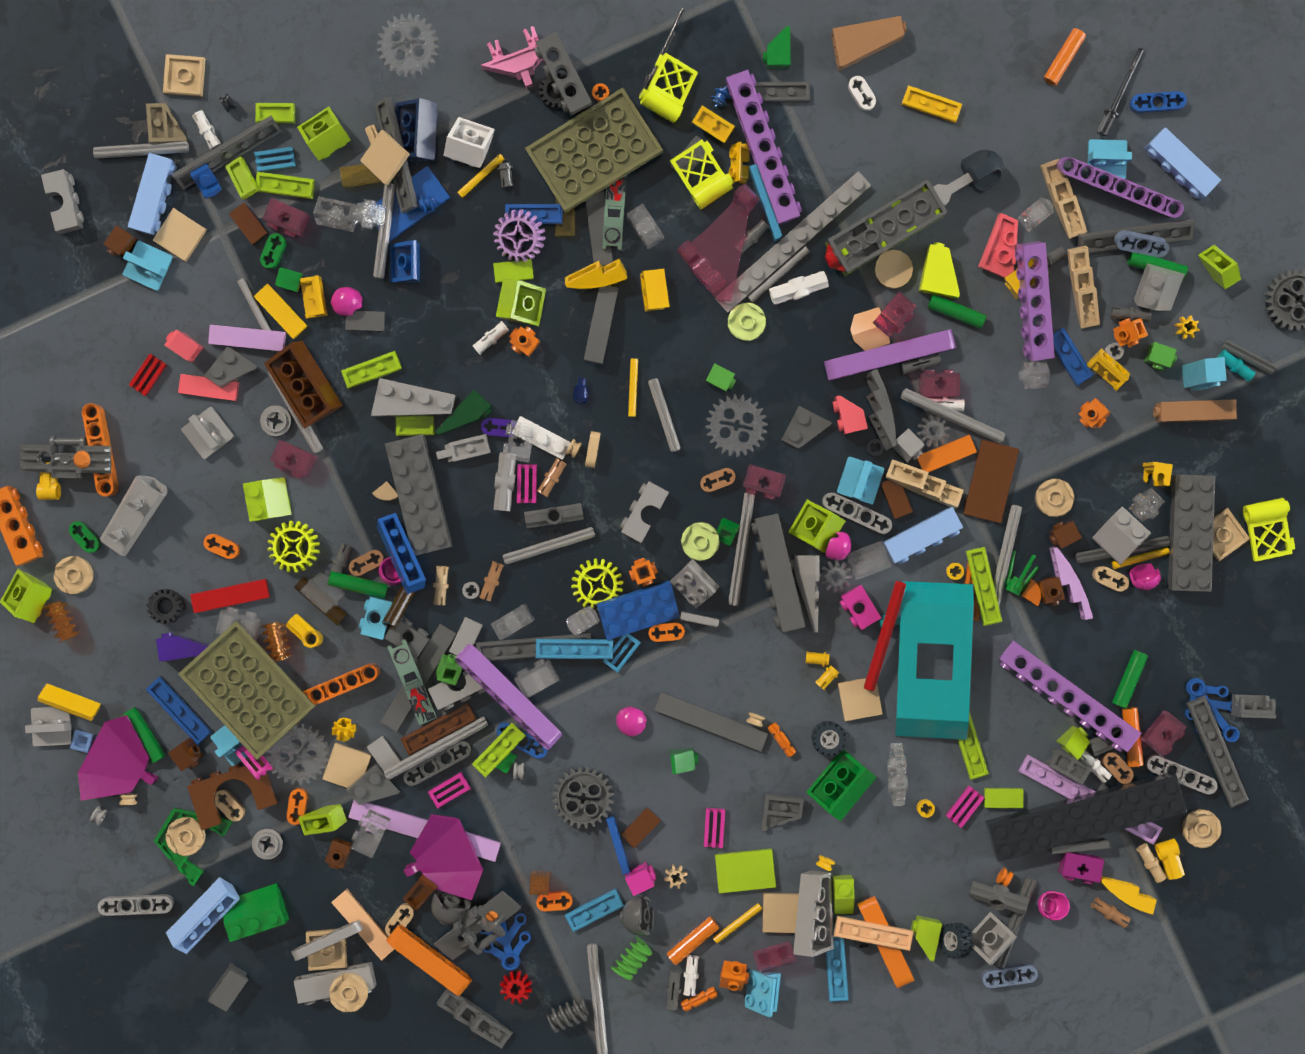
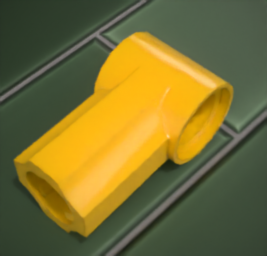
[36,462,61,500]
[286,613,323,648]
[1155,838,1185,880]

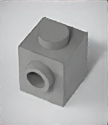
[892,428,925,463]

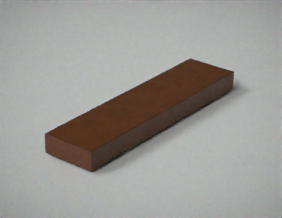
[400,702,477,756]

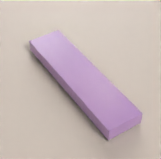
[208,325,286,351]

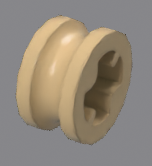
[566,439,582,458]
[746,712,765,727]
[119,793,137,805]

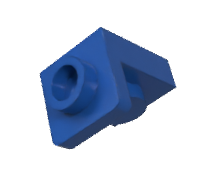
[190,163,222,199]

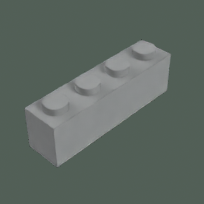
[294,962,376,1005]

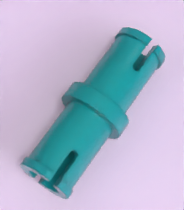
[1217,350,1256,382]

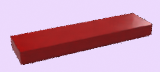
[190,579,270,613]

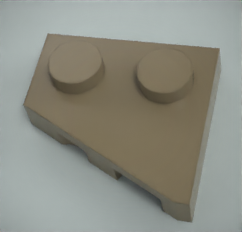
[146,103,187,144]

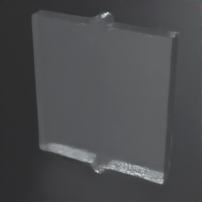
[300,572,345,614]

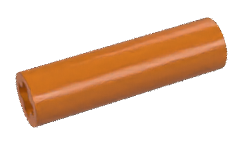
[1043,28,1086,86]
[1122,707,1144,767]
[666,916,720,965]

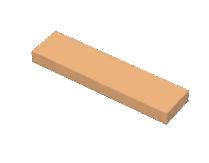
[331,889,394,960]
[833,916,913,951]

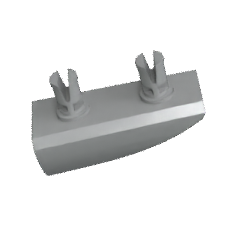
[100,475,167,556]

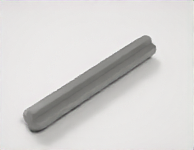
[648,378,680,452]

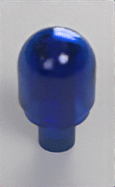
[573,377,589,404]

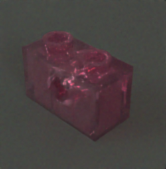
[262,198,310,238]
[872,291,916,338]
[918,370,960,398]
[270,440,318,479]
[742,464,786,500]
[1141,711,1187,757]
[753,941,797,973]

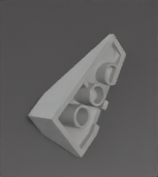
[790,555,819,632]

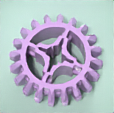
[493,210,545,262]

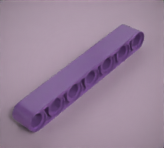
[1057,157,1184,218]
[824,329,956,381]
[455,644,562,750]

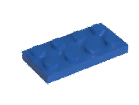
[596,580,680,640]

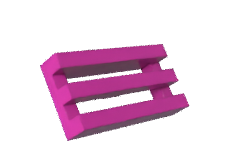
[517,464,537,503]
[234,745,273,780]
[428,772,471,808]
[945,785,985,828]
[704,808,725,848]

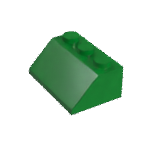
[806,749,877,821]
[223,883,289,942]

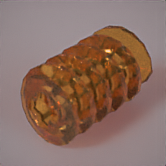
[42,601,80,643]
[260,621,293,662]

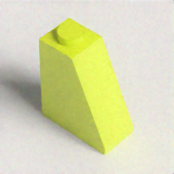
[919,242,960,299]

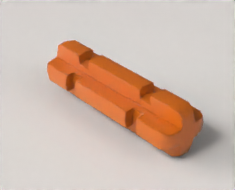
[768,723,796,757]
[681,987,718,1012]

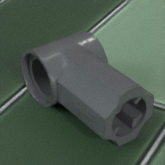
[1088,727,1121,757]

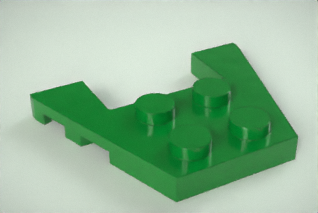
[154,807,233,886]

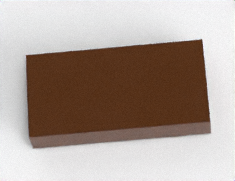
[229,202,268,245]
[880,480,913,519]
[621,807,661,848]
[403,874,438,911]

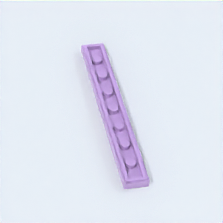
[1018,754,1163,845]
[349,800,501,862]

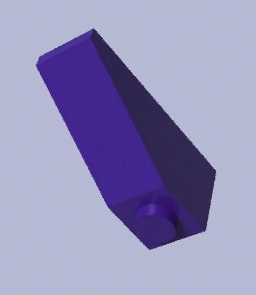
[156,632,209,662]

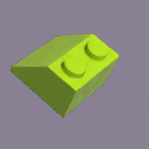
[297,107,351,161]
[496,279,546,326]
[243,477,292,522]
[788,500,845,554]
[0,569,52,623]

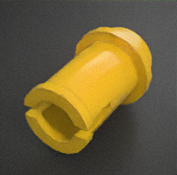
[805,651,829,667]
[815,665,839,690]

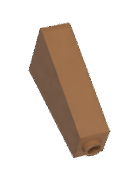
[831,16,906,71]
[1153,400,1237,422]

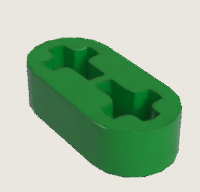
[260,233,286,269]
[69,521,101,553]

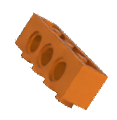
[0,486,43,566]

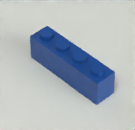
[377,513,426,594]

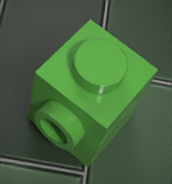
[1144,342,1177,371]
[705,363,736,392]
[436,654,462,686]

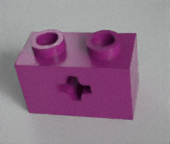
[1058,852,1104,884]

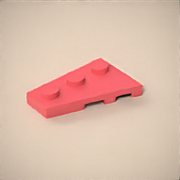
[978,213,1018,278]

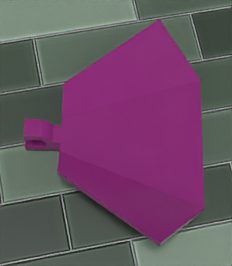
[78,715,158,801]
[404,814,483,900]

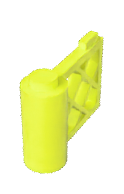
[639,53,698,123]
[670,140,734,210]
[1243,498,1295,562]

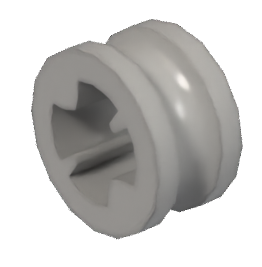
[1105,343,1124,360]
[462,582,480,599]
[513,762,524,780]
[90,806,107,826]

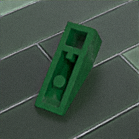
[435,390,492,435]

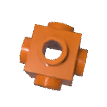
[1113,318,1148,347]
[509,327,540,357]
[1079,398,1111,429]
[629,558,658,586]
[719,960,749,991]

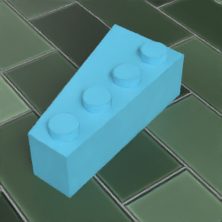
[1182,357,1227,391]

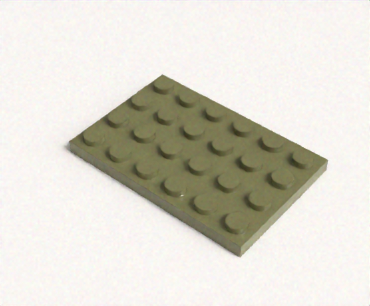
[525,88,663,213]
[178,621,316,760]

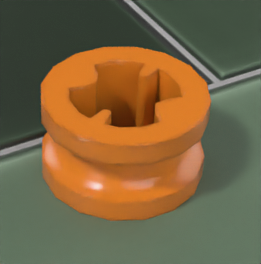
[592,83,609,102]
[996,868,1013,887]

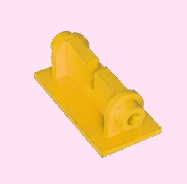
[729,142,750,184]

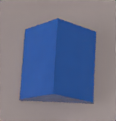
[390,240,420,283]

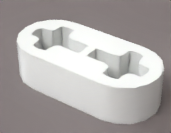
[848,76,876,111]

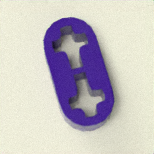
[481,418,516,437]

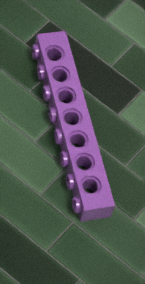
[725,70,802,225]
[998,641,1142,752]

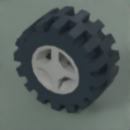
[811,721,847,757]
[939,923,974,959]

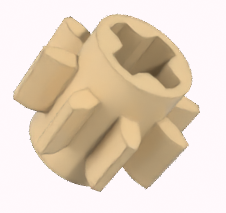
[664,864,688,889]

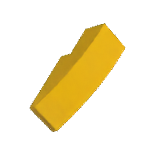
[565,259,627,289]
[1100,876,1157,915]

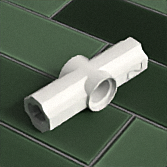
[769,271,829,305]

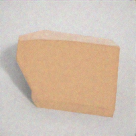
[850,307,890,351]

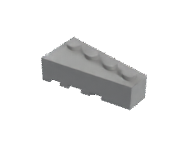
[371,378,457,417]
[793,870,834,957]

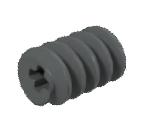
[546,996,589,1033]

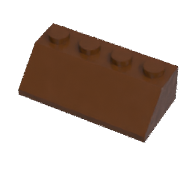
[264,340,343,429]

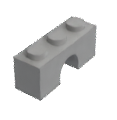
[41,169,84,234]
[620,482,669,543]
[428,671,485,711]

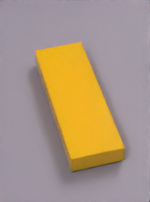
[901,85,962,123]
[254,284,308,339]
[38,684,101,721]

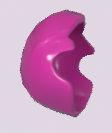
[331,287,362,316]
[826,532,851,561]
[378,557,401,586]
[1130,563,1161,590]
[616,706,647,736]
[1038,891,1070,920]

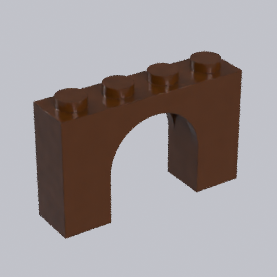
[187,758,278,830]

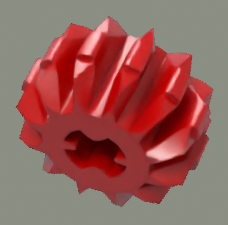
[500,970,532,1004]

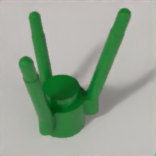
[1005,551,1039,595]

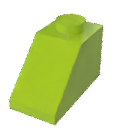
[1198,245,1241,290]
[1056,726,1090,760]
[298,804,347,835]
[832,875,855,914]
[911,915,942,962]

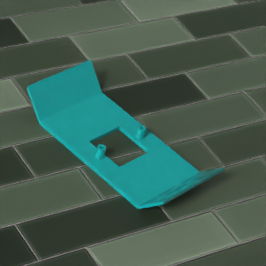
[895,581,974,740]

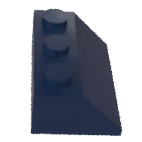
[395,98,438,162]

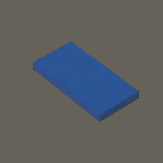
[365,166,450,242]

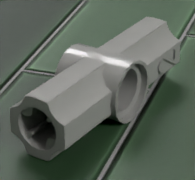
[493,452,517,511]

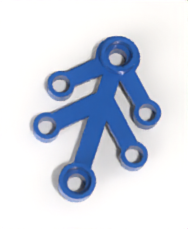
[1185,678,1239,742]
[479,912,531,971]

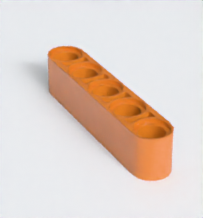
[82,403,119,497]
[302,663,380,705]
[857,896,915,989]
[386,924,472,996]

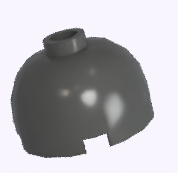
[431,890,471,925]
[620,896,654,935]

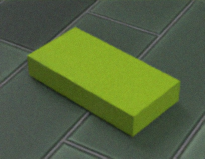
[255,103,295,124]
[225,156,259,200]
[493,259,534,283]
[396,415,435,436]
[984,788,1023,808]

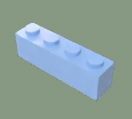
[1145,127,1221,200]
[128,153,177,236]
[882,507,963,565]
[166,877,240,954]

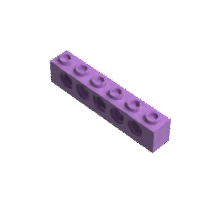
[1015,241,1055,361]

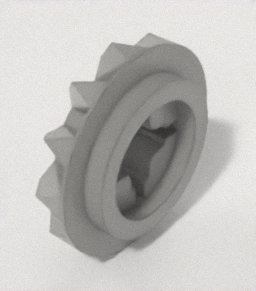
[260,405,291,436]
[252,828,283,859]

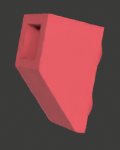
[164,330,204,362]
[832,396,868,435]

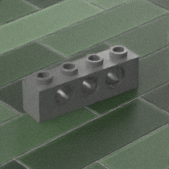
[534,32,592,116]

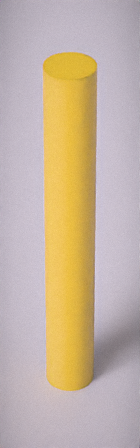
[457,154,505,198]
[628,359,638,417]
[1112,547,1170,569]
[713,903,763,944]

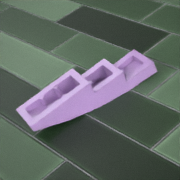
[1049,547,1093,620]

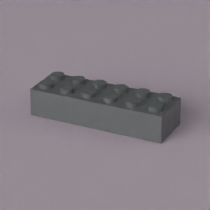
[385,434,453,556]
[1168,475,1215,592]
[751,513,805,632]

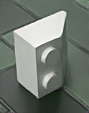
[443,117,495,168]

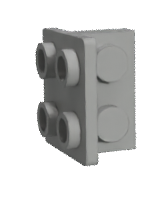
[181,407,234,459]
[670,559,719,608]
[25,707,72,746]

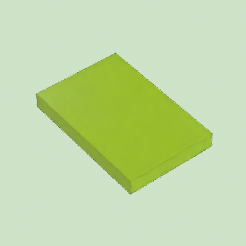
[715,848,776,893]

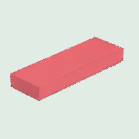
[178,374,239,401]

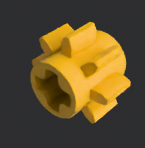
[1174,316,1200,340]
[332,718,356,742]

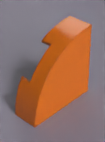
[1021,579,1041,606]

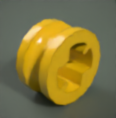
[946,563,964,580]
[916,799,935,818]
[816,855,835,871]

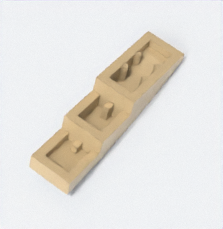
[1040,159,1087,239]
[1067,246,1100,328]
[886,460,964,509]

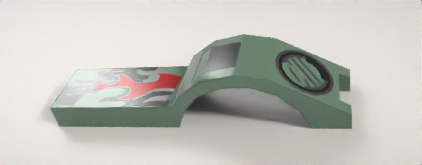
[602,175,627,251]
[387,639,437,725]

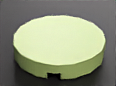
[728,303,766,341]
[681,522,720,561]

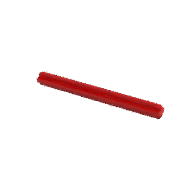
[864,581,906,691]

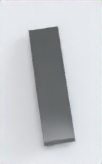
[584,286,619,365]
[864,369,896,450]
[437,989,513,1048]

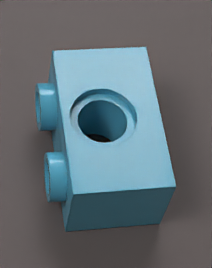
[359,596,393,640]

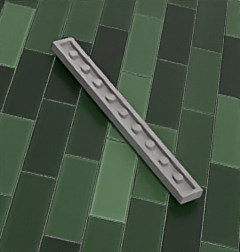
[715,171,871,313]

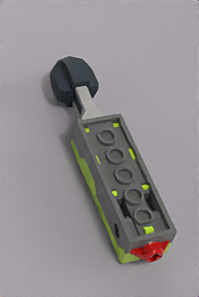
[825,150,1004,276]

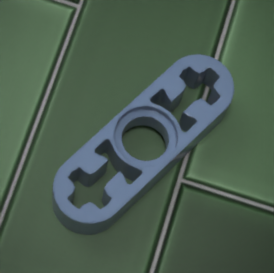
[1114,230,1169,257]
[981,964,1038,988]

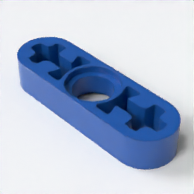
[1129,91,1187,113]
[497,722,548,758]

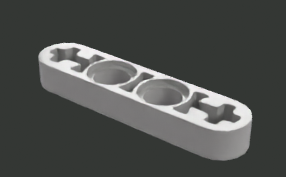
[822,492,892,534]
[1145,754,1217,794]
[97,894,175,916]
[291,920,363,961]

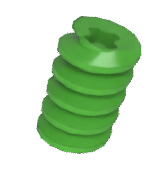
[611,936,652,980]

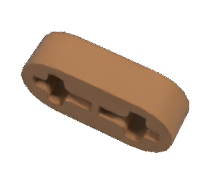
[700,468,735,492]
[349,550,384,576]
[1101,751,1134,784]

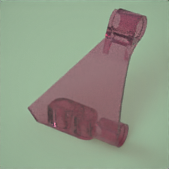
[677,184,759,302]

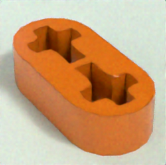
[203,534,240,559]
[649,622,685,642]
[287,788,308,825]
[536,891,573,911]

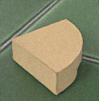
[372,481,398,500]

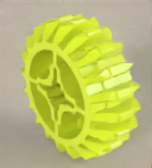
[267,521,320,573]
[571,559,623,610]

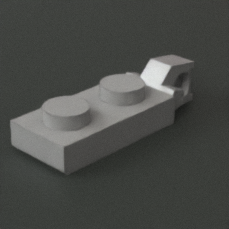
[436,434,491,462]

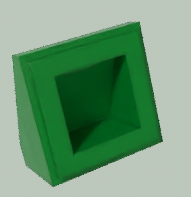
[275,267,303,292]
[717,518,740,547]
[496,752,517,774]

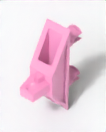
[481,26,542,89]

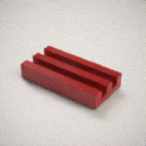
[129,354,167,396]

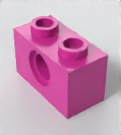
[840,584,881,630]
[625,862,656,896]

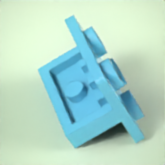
[1087,139,1132,179]
[123,241,173,291]
[837,457,884,504]
[211,726,248,766]
[745,969,781,1017]

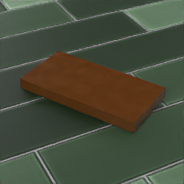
[963,440,1019,523]

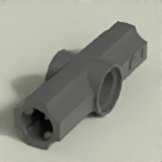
[524,503,584,528]
[969,880,1029,915]

